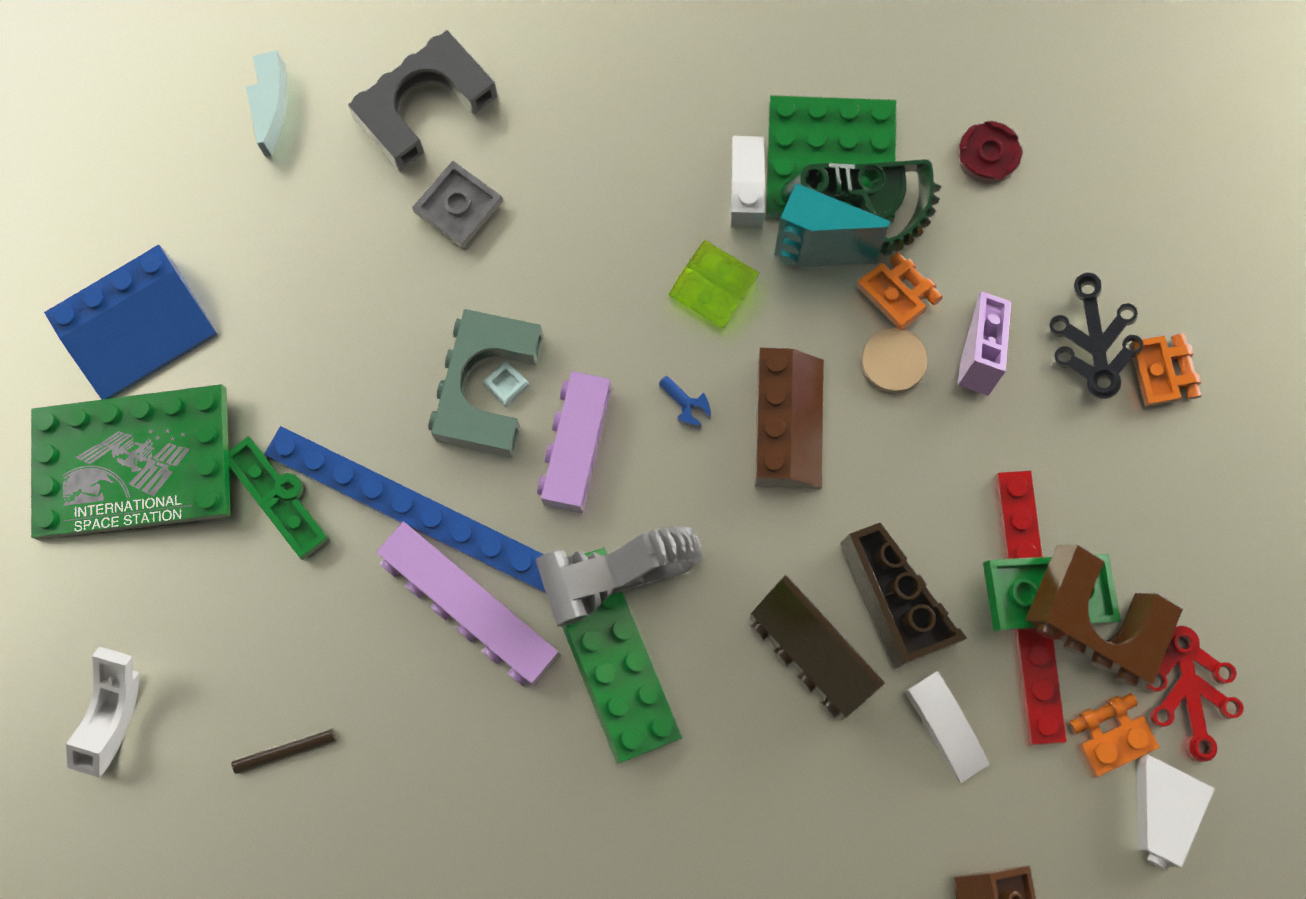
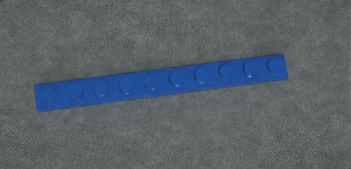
[264,426,547,595]

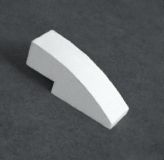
[905,671,990,783]

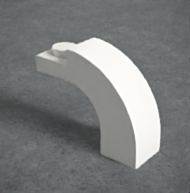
[66,647,140,778]

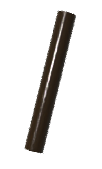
[231,728,337,774]

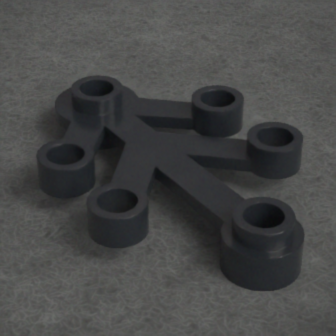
[1049,273,1143,399]

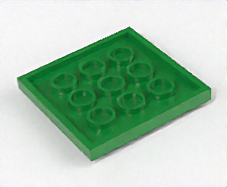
[766,95,896,223]

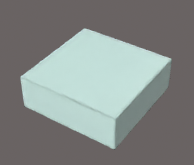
[482,360,530,407]

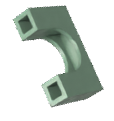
[428,309,543,458]

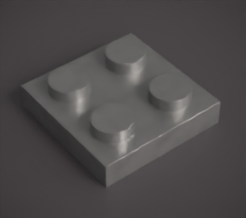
[412,160,503,249]

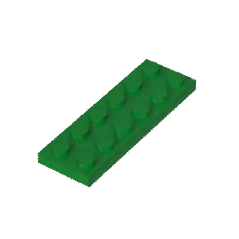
[562,547,682,765]

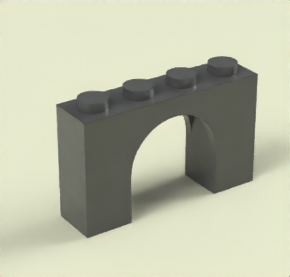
[348,30,498,171]

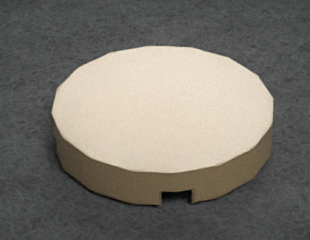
[861,328,928,394]

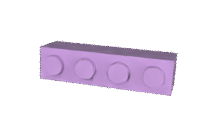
[537,371,612,513]

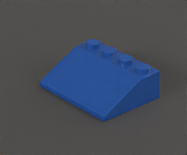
[44,244,218,400]

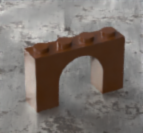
[1025,545,1183,687]

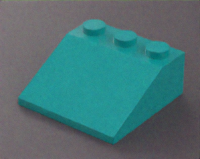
[774,183,890,267]

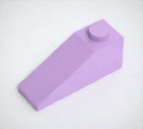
[958,291,1011,396]

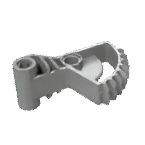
[535,526,703,627]

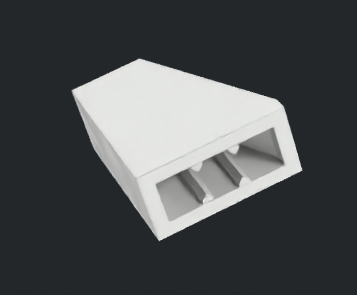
[1136,755,1215,870]

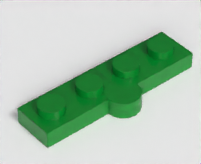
[228,436,330,560]

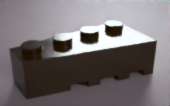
[840,522,967,669]

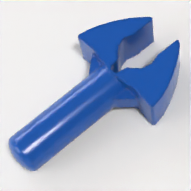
[659,376,711,428]

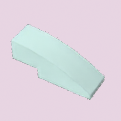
[246,50,287,157]

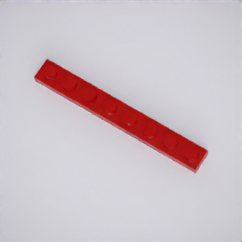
[995,470,1067,745]

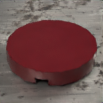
[957,121,1023,184]

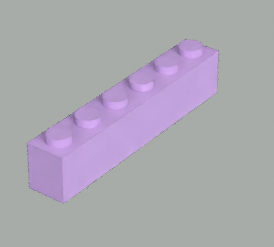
[376,521,561,687]

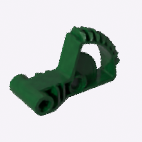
[781,159,942,256]

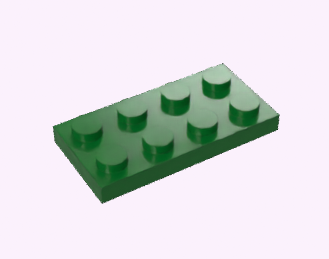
[983,554,1121,632]

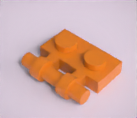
[857,252,943,331]
[1129,333,1201,407]
[1069,693,1160,777]

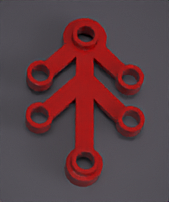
[1144,626,1244,762]

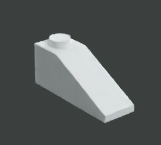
[731,136,765,228]

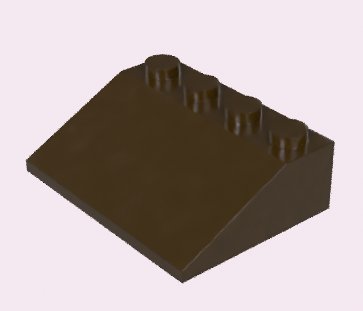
[749,575,885,721]

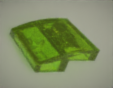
[668,240,760,329]

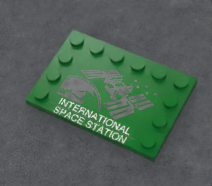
[31,384,231,540]

